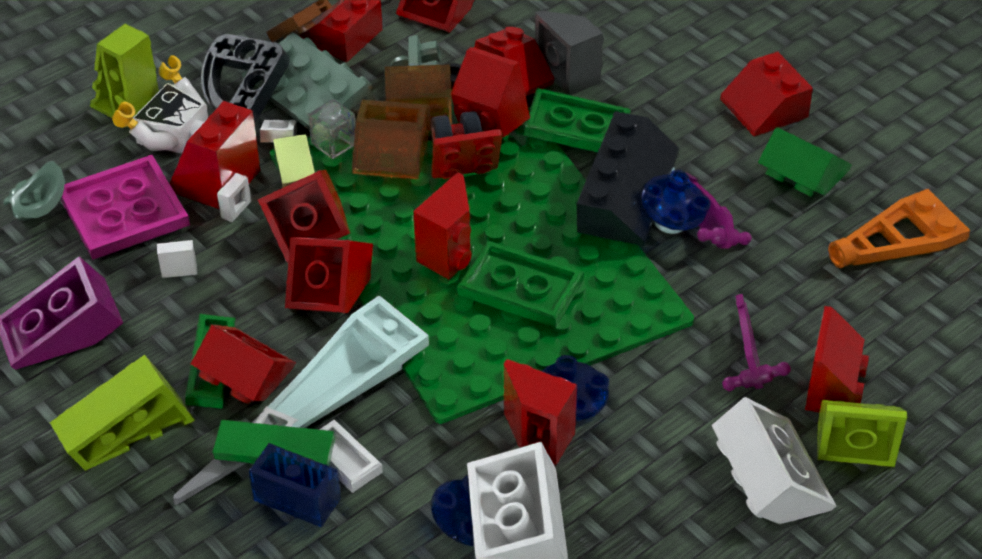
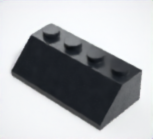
[577,111,679,246]

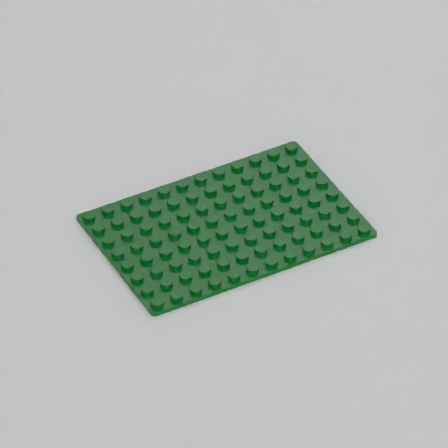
[270,89,694,424]

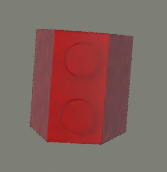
[169,101,261,209]

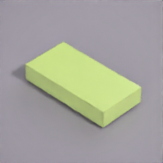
[273,134,315,187]

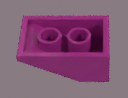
[0,256,123,370]

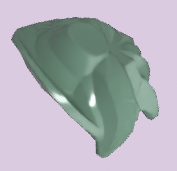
[3,161,65,220]

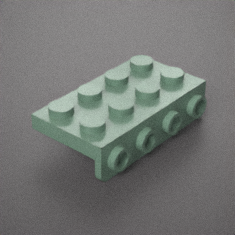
[242,32,376,137]

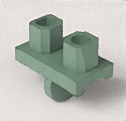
[390,35,441,96]

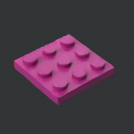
[61,155,190,260]

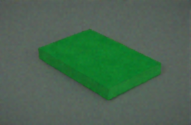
[524,88,631,152]
[457,241,584,328]

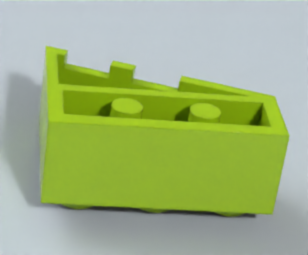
[90,24,160,127]
[49,355,195,471]

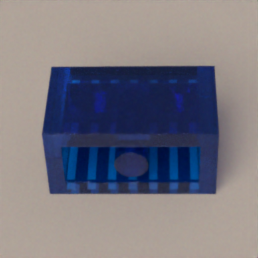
[249,443,341,528]

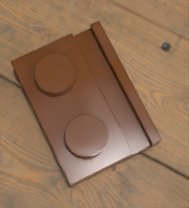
[266,0,332,42]

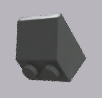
[535,11,604,95]

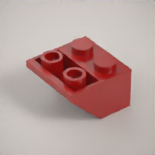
[504,359,577,466]

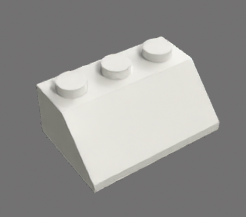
[712,397,837,524]
[467,442,568,559]

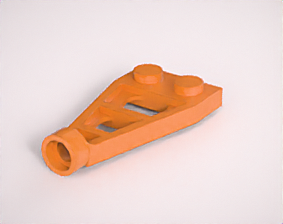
[828,189,970,268]

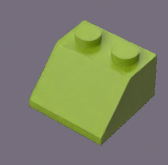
[817,400,907,467]

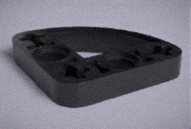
[201,34,290,123]

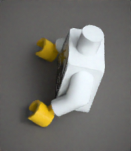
[112,55,208,154]

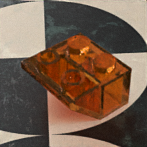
[385,64,452,132]
[352,99,429,179]

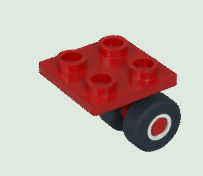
[431,111,502,179]

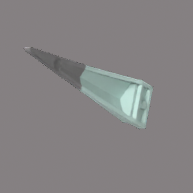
[173,296,429,505]

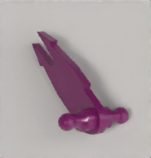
[679,172,752,249]
[722,294,791,391]

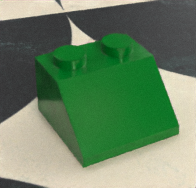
[758,127,852,197]

